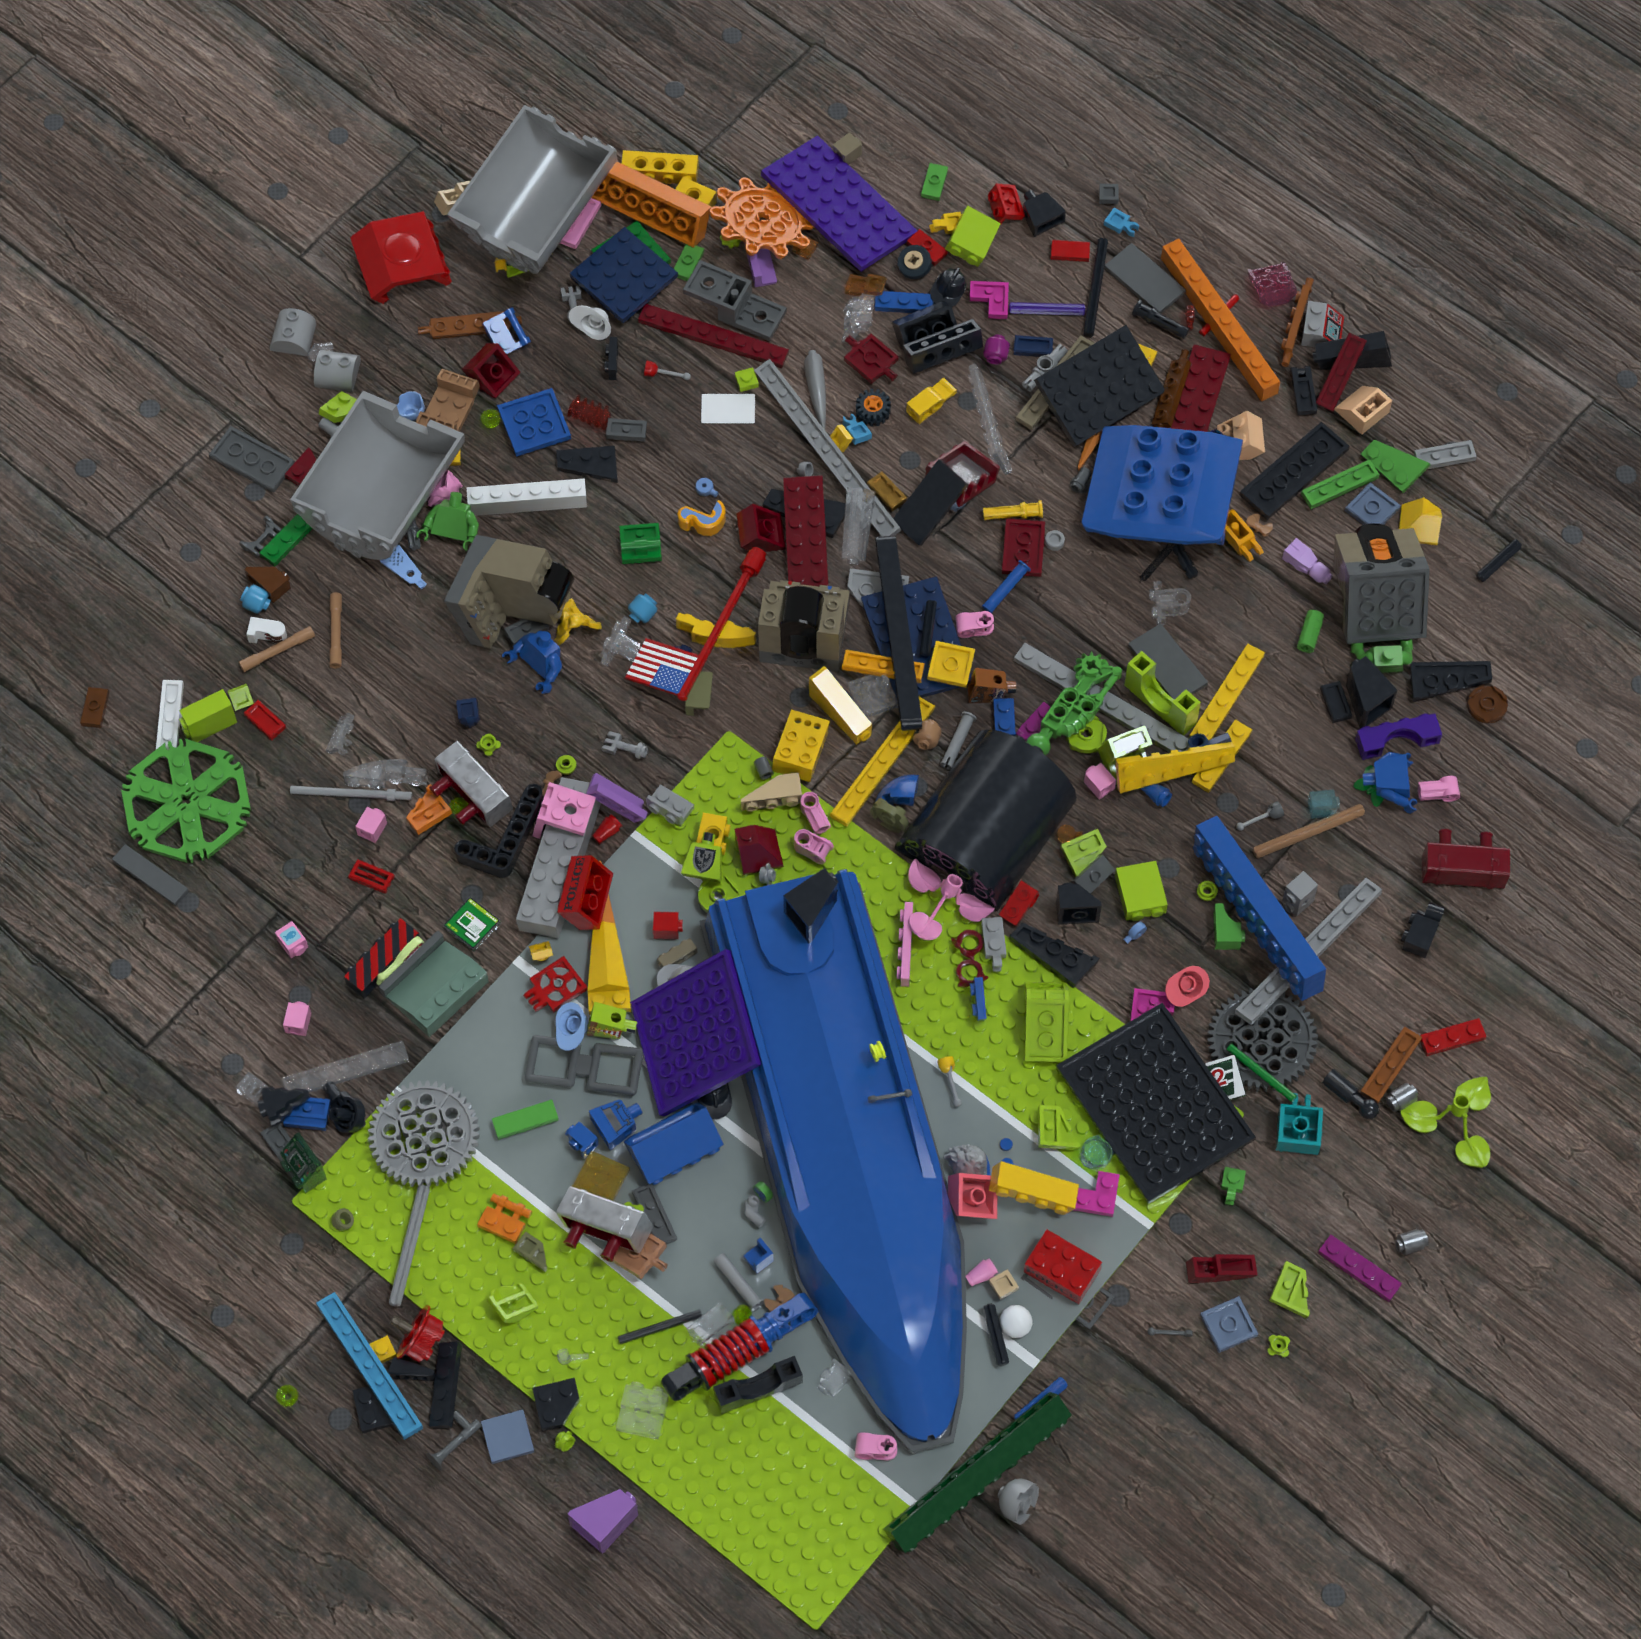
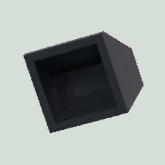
[1346,656,1398,729]
[783,868,838,943]

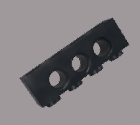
[903,319,983,373]

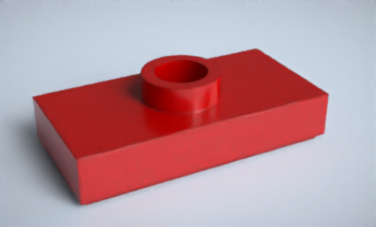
[907,229,948,266]

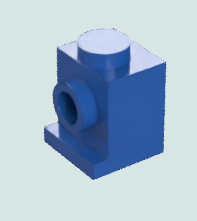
[565,1121,599,1159]

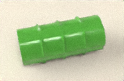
[1297,610,1324,653]

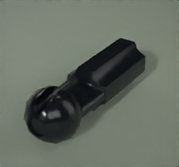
[1322,1069,1379,1119]

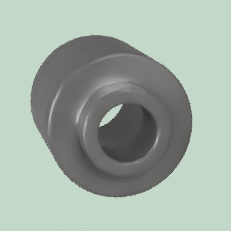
[1386,1083,1418,1112]
[1395,1229,1429,1255]

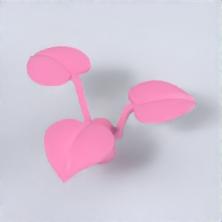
[908,859,995,940]

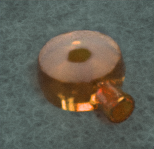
[1057,825,1083,843]

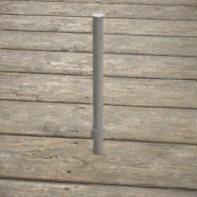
[290,786,412,801]

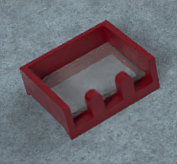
[924,441,1000,507]

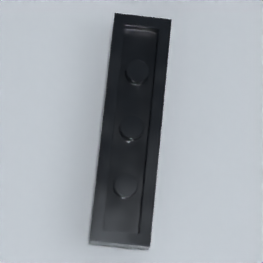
[429,1341,462,1429]

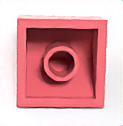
[948,1173,998,1219]

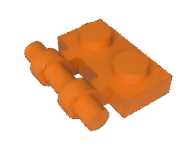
[477,1194,532,1244]

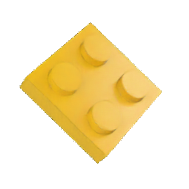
[927,641,975,688]

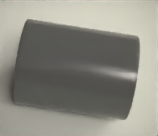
[754,757,774,780]

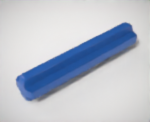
[1014,1377,1068,1420]

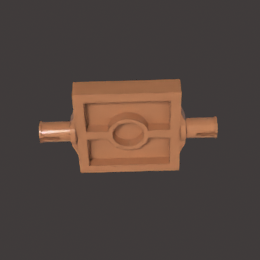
[613,1234,668,1279]

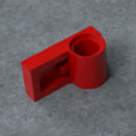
[999,880,1039,926]

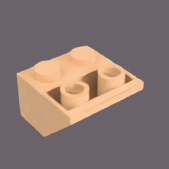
[1334,386,1392,435]
[1217,411,1265,460]

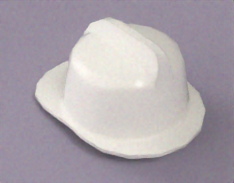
[569,305,611,340]

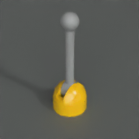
[937,1056,962,1107]

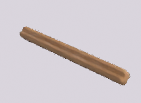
[1253,804,1365,858]

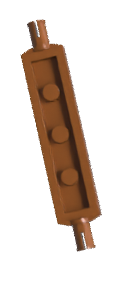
[1281,277,1314,367]
[418,311,522,339]

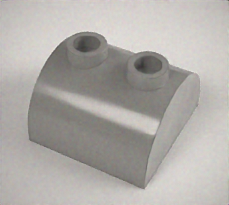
[270,308,316,356]
[314,350,361,393]

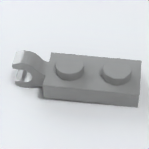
[981,917,1007,972]

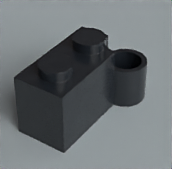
[1401,902,1445,958]

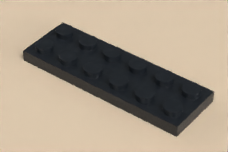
[1239,421,1350,520]

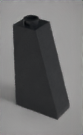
[1313,331,1392,370]

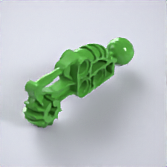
[1026,651,1122,755]

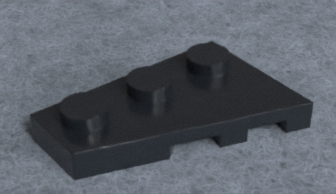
[556,446,618,483]

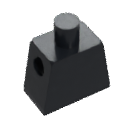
[1023,190,1066,237]

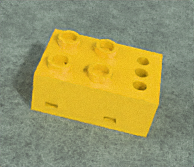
[772,709,830,782]

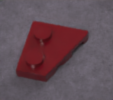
[285,447,316,486]

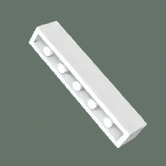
[467,478,587,516]

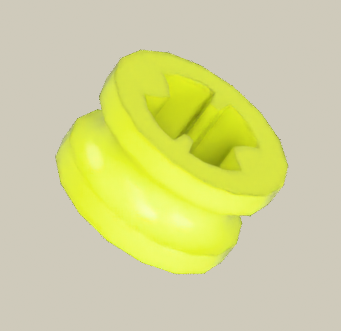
[869,1041,886,1062]

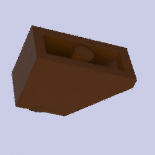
[244,567,291,603]

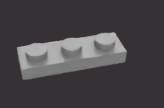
[1414,440,1477,469]

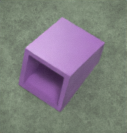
[568,1489,638,1554]

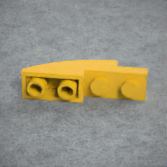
[676,613,756,648]

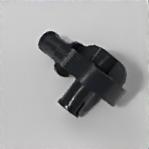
[323,1081,366,1133]

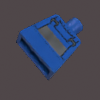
[589,1100,643,1150]

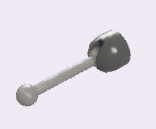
[1236,801,1284,831]

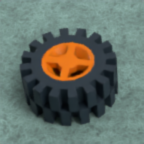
[856,389,891,427]

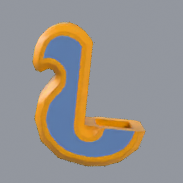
[677,500,726,536]

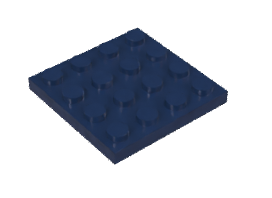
[570,227,678,323]

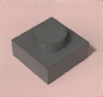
[1099,184,1119,204]

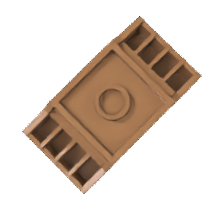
[416,369,480,432]

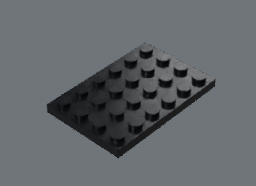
[1034,325,1165,447]

